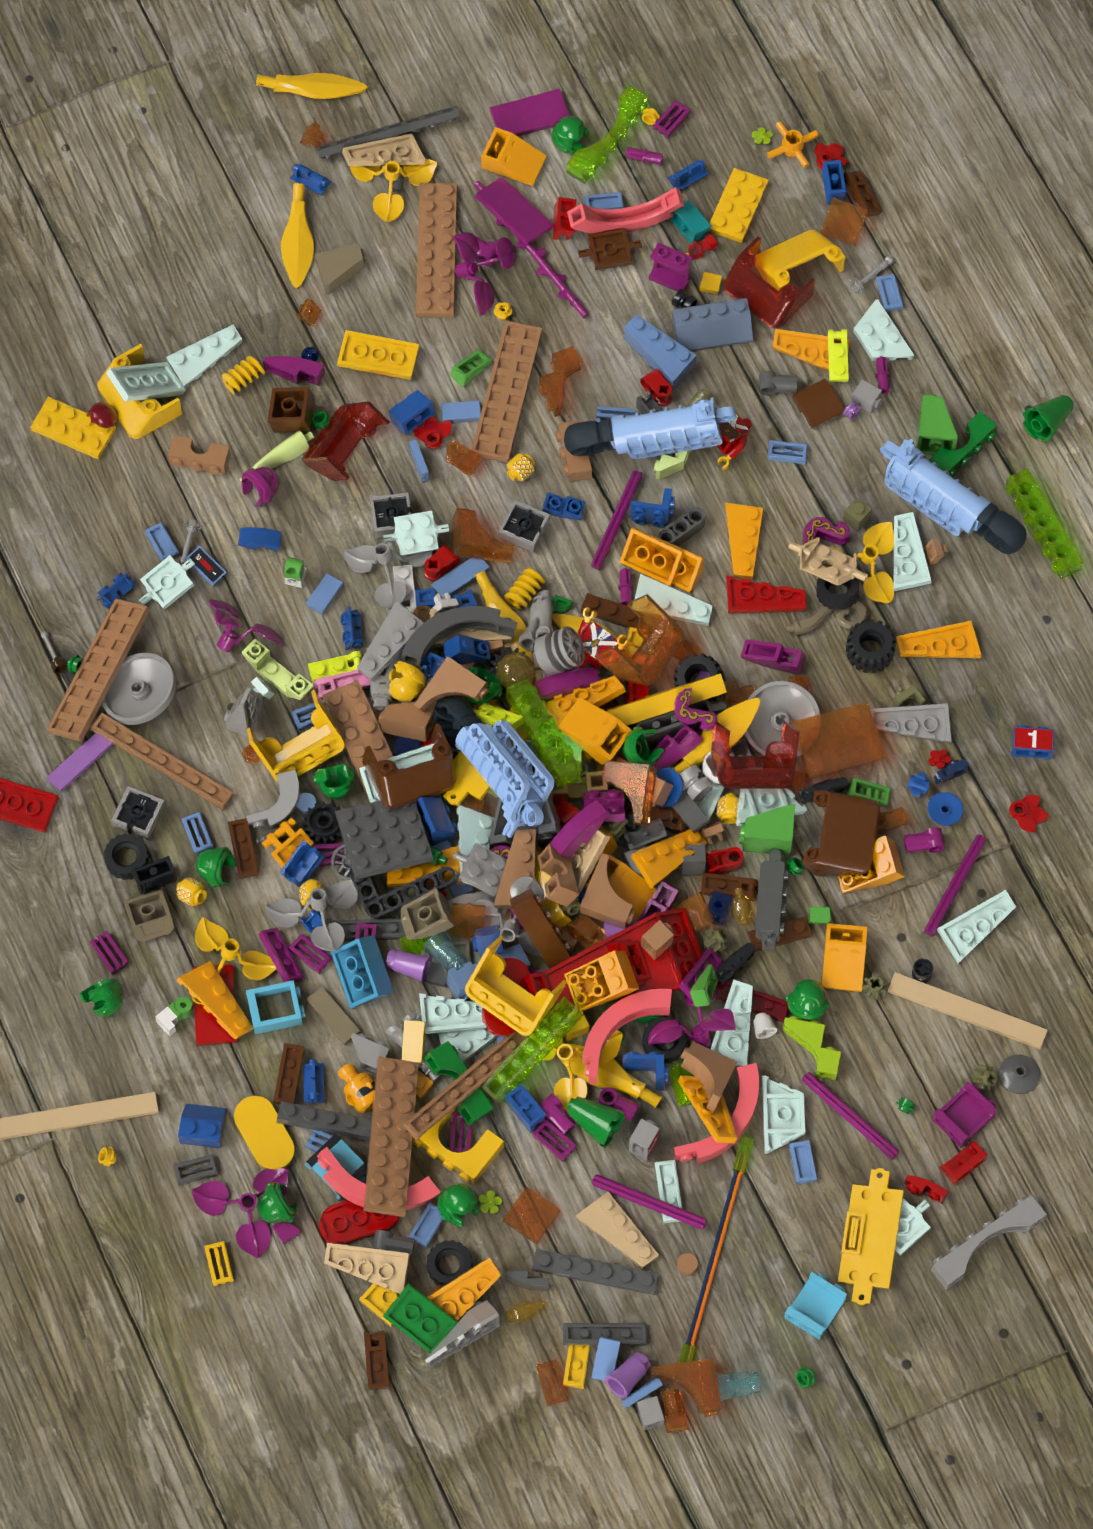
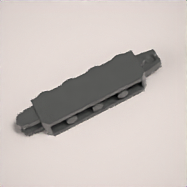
[631,699,727,748]
[755,849,789,951]

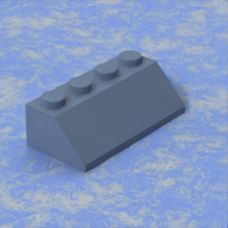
[672,298,753,351]

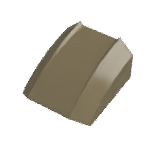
[401,888,456,940]
[124,889,174,942]

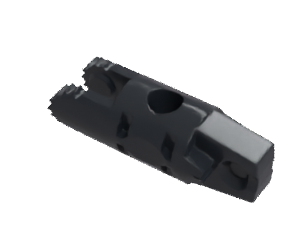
[798,777,849,804]
[715,942,755,986]

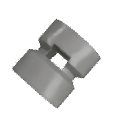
[680,765,714,802]

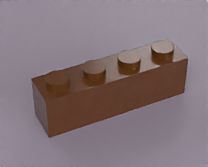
[510,888,572,969]

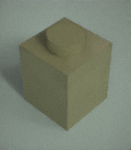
[843,498,872,532]

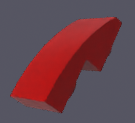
[904,1175,948,1204]

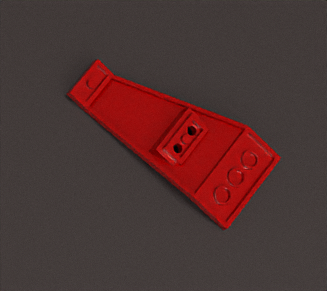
[524,908,702,1013]

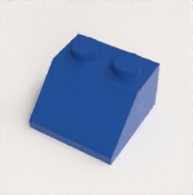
[418,797,457,846]
[178,1104,227,1148]

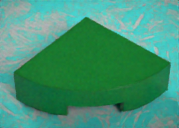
[552,595,573,614]

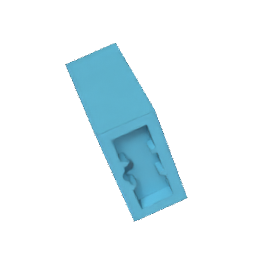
[246,980,305,1034]

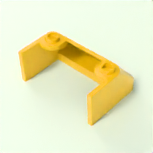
[97,344,182,439]
[246,690,344,782]
[465,936,567,1036]

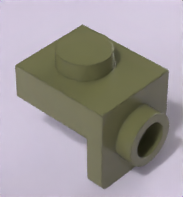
[893,685,925,707]
[601,818,628,842]

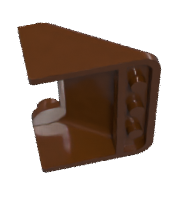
[803,790,880,876]

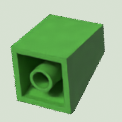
[916,394,958,455]
[739,804,795,856]

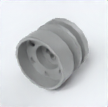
[534,626,585,676]

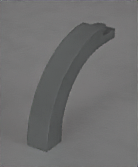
[401,606,517,667]

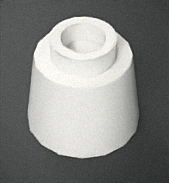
[753,1013,777,1039]

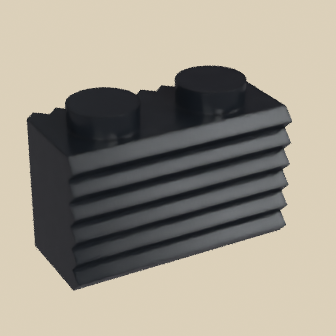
[131,856,177,894]

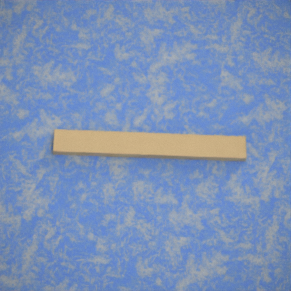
[888,972,1047,1050]
[0,1092,159,1140]

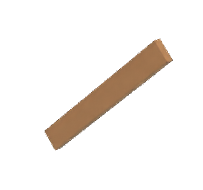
[91,713,234,810]
[403,1031,533,1140]

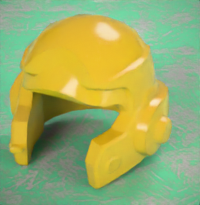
[388,661,427,702]

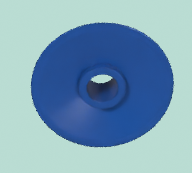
[927,792,963,826]

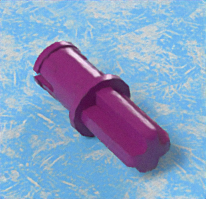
[626,147,663,165]
[875,356,890,394]
[618,568,633,606]

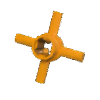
[767,121,818,168]

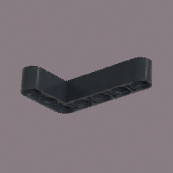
[349,866,459,919]

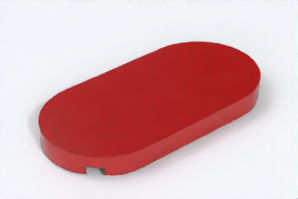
[482,957,530,1037]
[319,1200,400,1245]

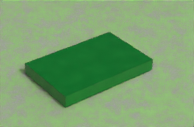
[383,1283,458,1354]

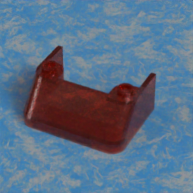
[724,236,815,329]
[302,401,390,481]
[711,722,800,789]

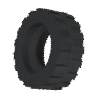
[816,578,860,610]
[104,833,149,880]
[642,1016,688,1064]
[427,1240,473,1287]

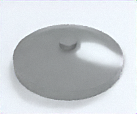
[102,653,176,725]
[744,681,821,760]

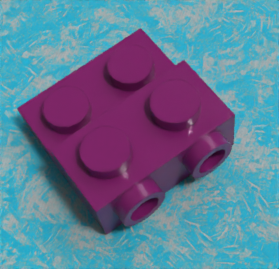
[583,789,625,822]

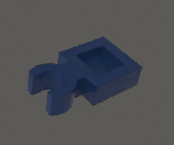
[934,759,969,784]

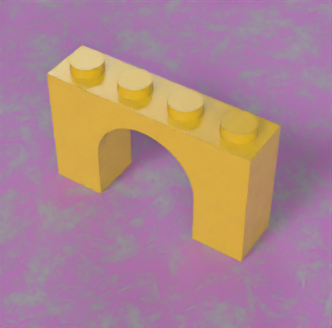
[412,1108,504,1184]

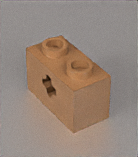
[641,920,674,960]

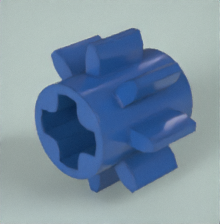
[907,771,931,798]

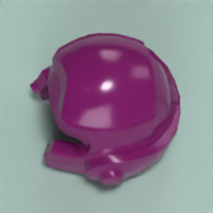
[241,467,279,507]

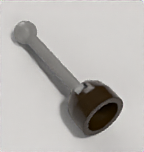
[41,631,68,674]

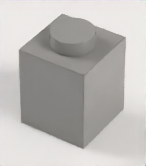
[851,379,882,413]
[636,1395,664,1431]

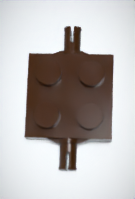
[578,228,642,270]

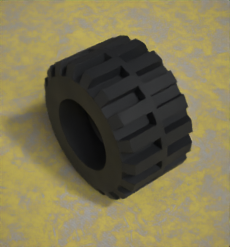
[846,619,896,673]
[673,653,726,702]

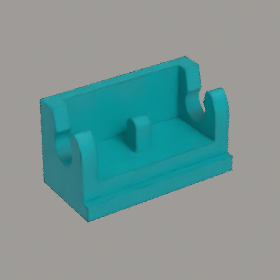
[670,200,712,244]

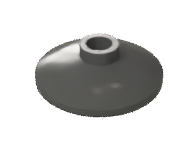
[999,1055,1040,1094]

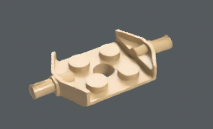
[788,537,868,586]

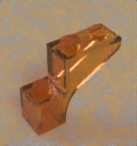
[537,346,581,417]

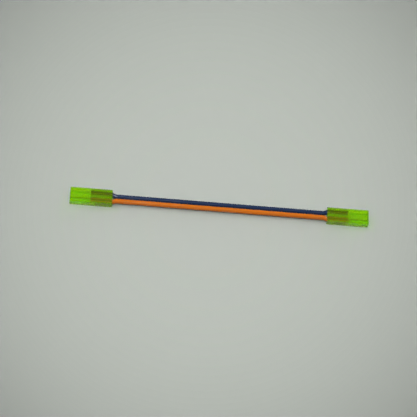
[674,1136,755,1383]

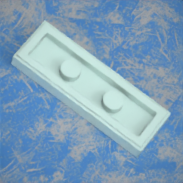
[655,1160,682,1223]

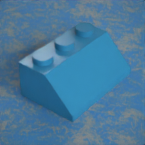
[331,935,394,1008]

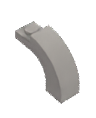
[246,770,301,828]

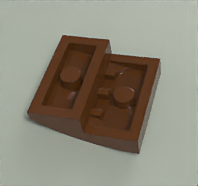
[792,379,845,428]

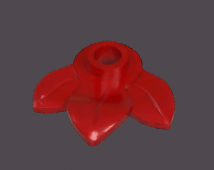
[814,142,848,170]
[414,416,452,449]
[1009,795,1048,832]

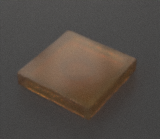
[820,198,869,246]
[502,1187,560,1244]

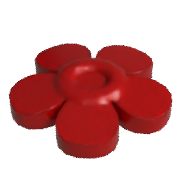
[928,749,951,769]

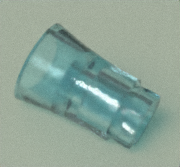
[424,931,467,971]
[714,1371,760,1402]

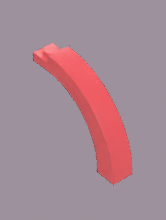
[567,187,684,234]
[582,989,672,1084]
[673,1063,759,1164]
[317,1147,441,1210]

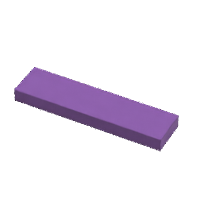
[47,733,114,792]

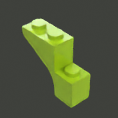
[783,1016,841,1081]

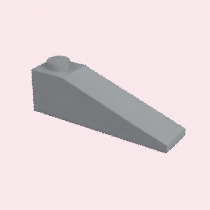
[224,687,264,737]
[425,1300,500,1368]

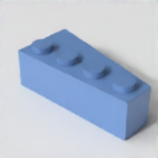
[624,314,696,392]
[446,944,531,1001]

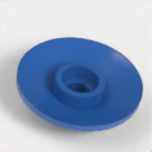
[653,768,683,808]

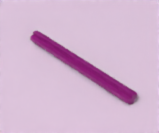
[591,470,642,570]
[924,834,986,937]
[802,1072,899,1159]
[592,1174,707,1230]

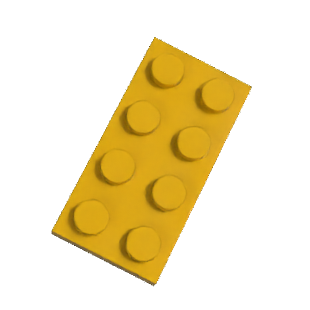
[708,168,769,243]
[337,330,420,380]
[30,397,116,460]

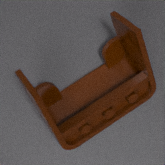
[362,723,456,809]

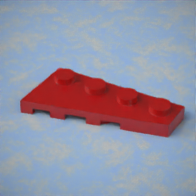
[726,575,806,614]

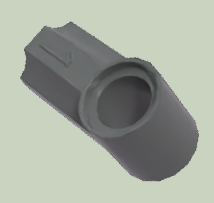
[759,371,797,396]
[372,1230,415,1258]

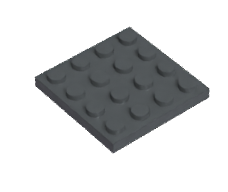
[335,800,433,880]

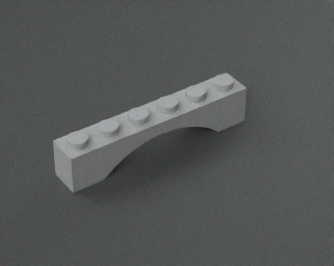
[931,1195,1047,1290]

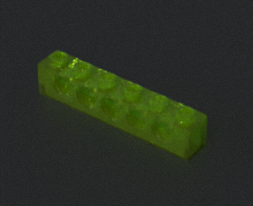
[1005,468,1083,579]
[506,679,582,789]
[481,996,584,1105]

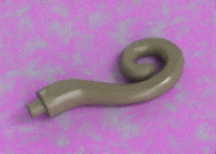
[785,599,868,635]

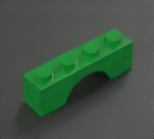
[929,411,997,478]
[424,1041,494,1126]

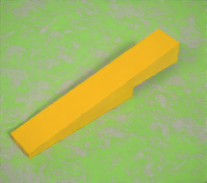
[607,673,727,726]

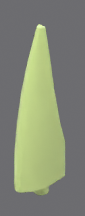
[239,430,314,481]

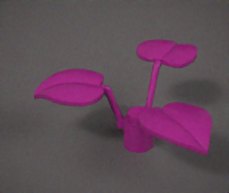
[453,232,516,316]
[209,599,284,652]
[648,988,736,1048]
[192,1168,288,1258]

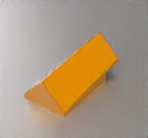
[620,527,704,593]

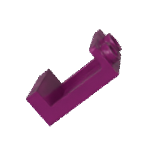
[649,243,692,292]
[931,1082,997,1148]

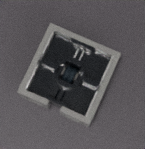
[370,492,411,538]
[498,500,550,553]
[111,786,165,840]

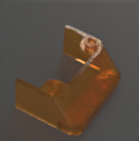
[594,594,684,686]

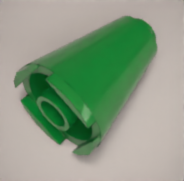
[1022,395,1074,442]
[566,1096,625,1148]

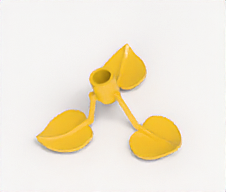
[350,159,437,222]
[823,522,894,604]
[191,917,277,1005]
[529,1027,623,1112]

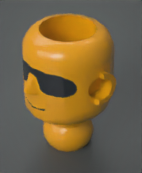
[338,1063,375,1113]

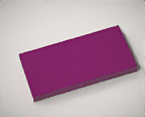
[489,88,570,136]
[475,177,553,246]

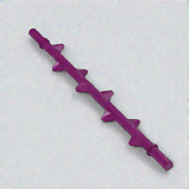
[474,181,589,319]

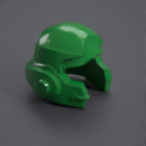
[552,116,589,154]
[466,666,503,705]
[621,727,664,768]
[313,764,356,799]
[196,847,236,888]
[80,978,123,1017]
[786,979,830,1020]
[256,1182,297,1224]
[437,1183,479,1228]

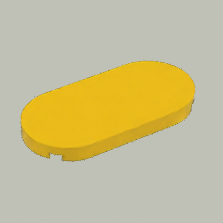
[234,1096,295,1170]

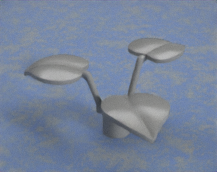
[344,543,433,609]
[464,876,544,959]
[266,880,358,951]

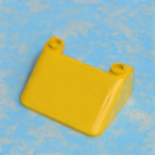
[754,230,845,302]

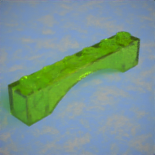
[566,85,648,184]

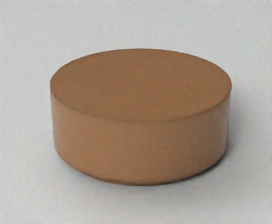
[677,1253,698,1275]

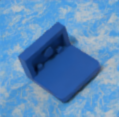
[630,488,675,527]
[623,1052,668,1091]

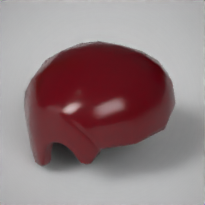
[87,402,117,428]

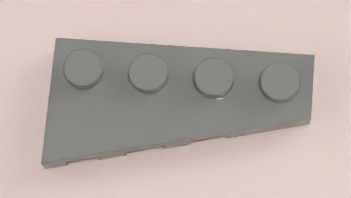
[357,601,423,682]
[869,703,952,743]

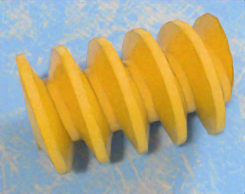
[222,356,265,395]
[504,568,545,610]

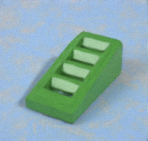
[451,349,492,387]
[847,777,891,807]
[807,907,830,924]
[690,965,718,1007]

